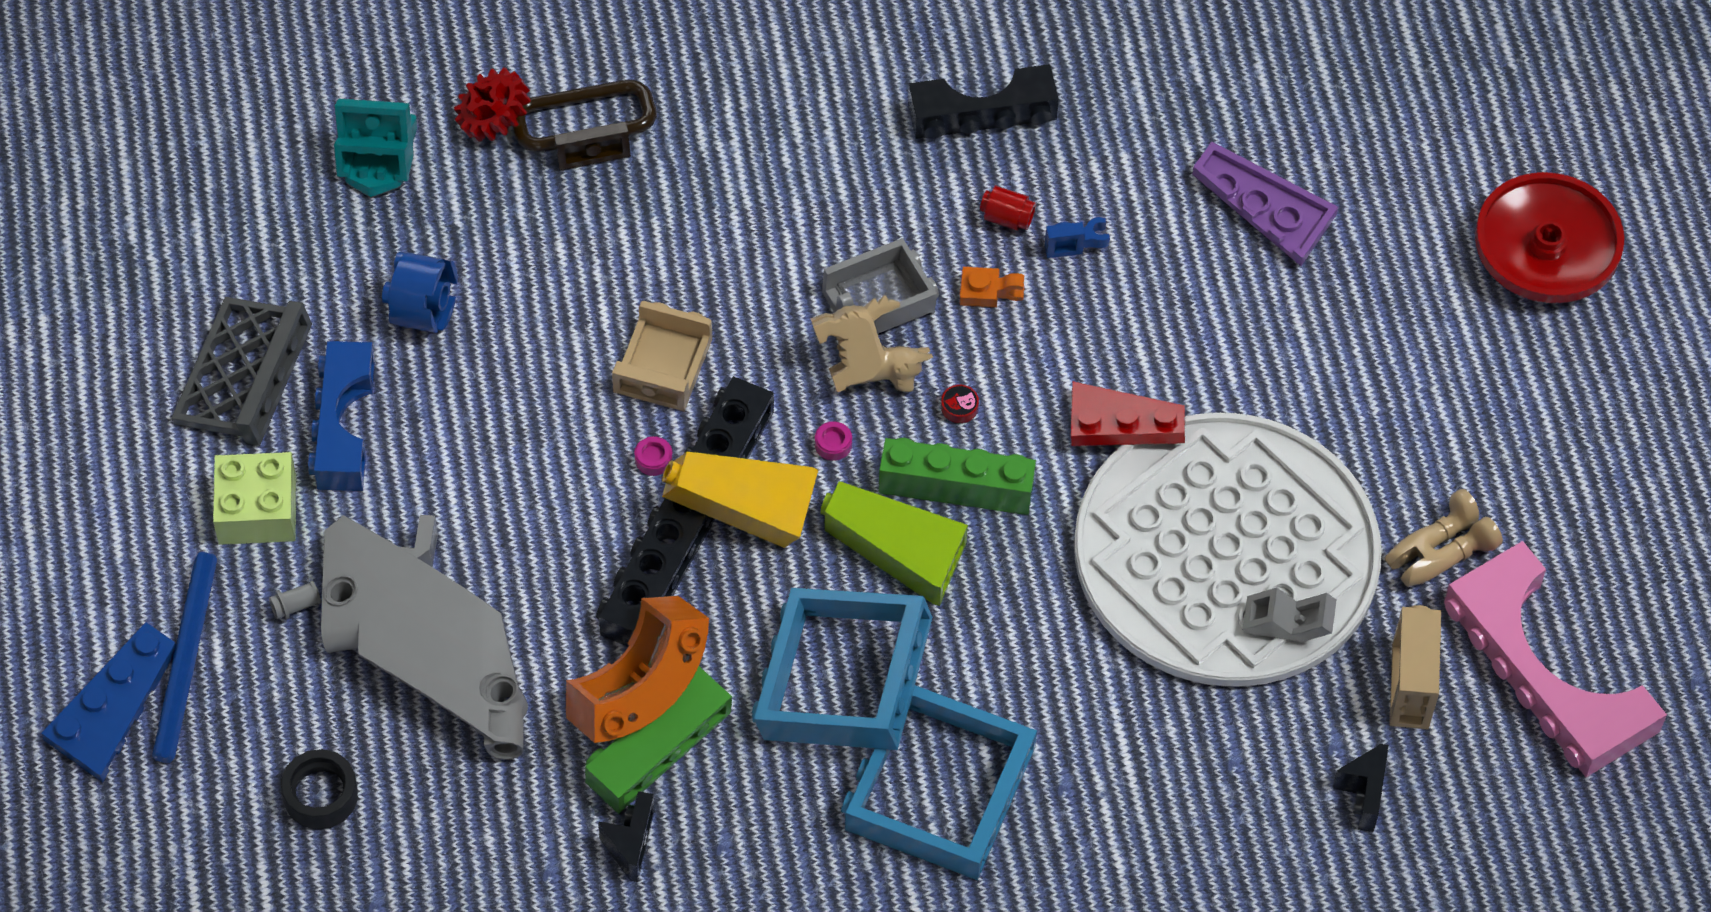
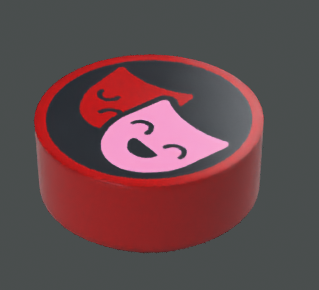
[941,385,979,423]

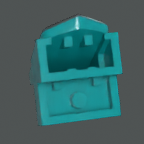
[334,99,417,198]

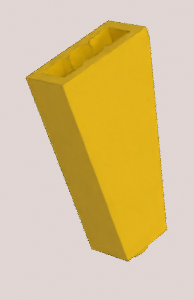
[662,451,818,548]

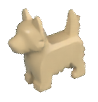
[810,295,933,392]

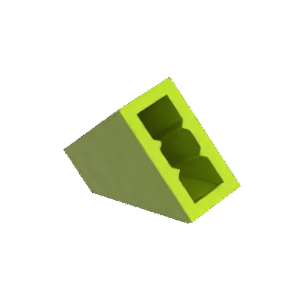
[820,481,968,606]

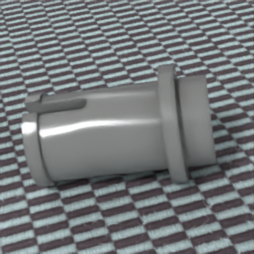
[269,581,321,620]

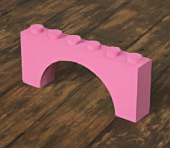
[1444,541,1667,777]

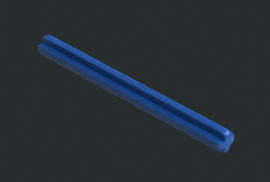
[152,552,217,764]

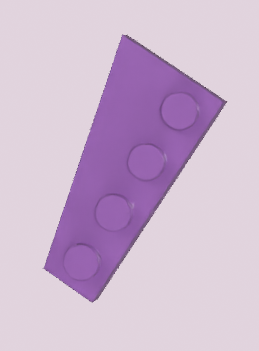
[1192,142,1338,266]

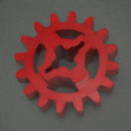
[454,68,531,142]

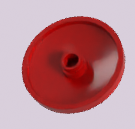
[1475,172,1624,303]

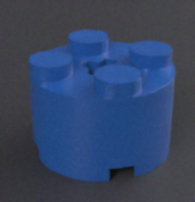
[382,252,458,333]

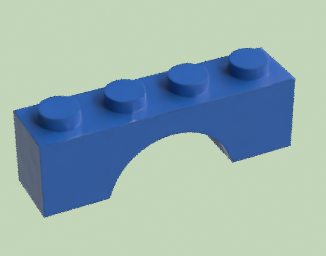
[308,341,375,491]

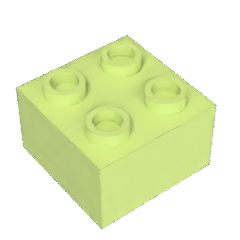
[213,452,296,545]

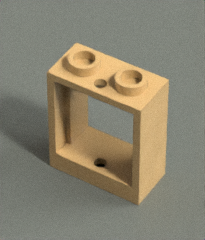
[1390,605,1441,729]

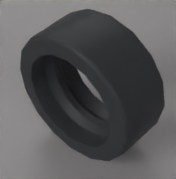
[281,749,358,830]

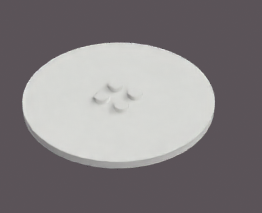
[1074,413,1382,686]

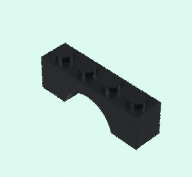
[908,64,1059,139]

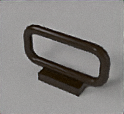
[512,79,657,170]

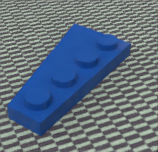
[41,622,176,783]

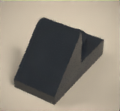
[1332,744,1389,832]
[598,791,655,882]

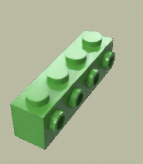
[878,438,1036,515]
[585,666,732,814]

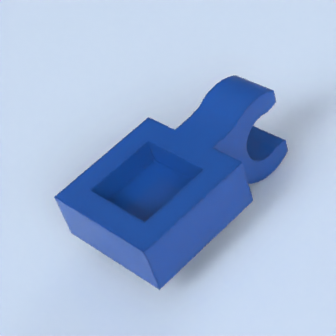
[1044,217,1110,259]

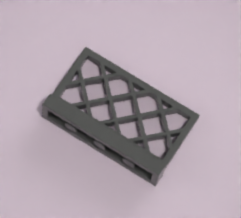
[171,297,312,446]

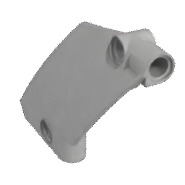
[321,515,528,760]

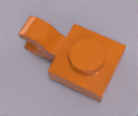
[960,266,1025,308]

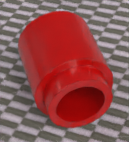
[980,185,1036,231]

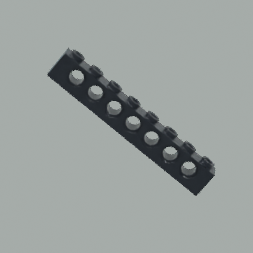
[596,376,774,647]

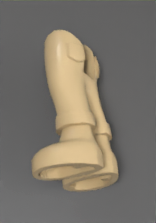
[1385,489,1503,587]

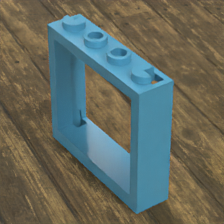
[752,588,933,750]
[841,685,1037,880]

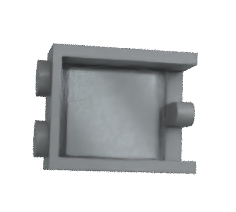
[822,238,939,334]

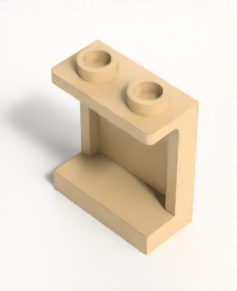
[612,301,712,412]

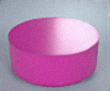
[815,422,852,461]
[634,436,673,476]

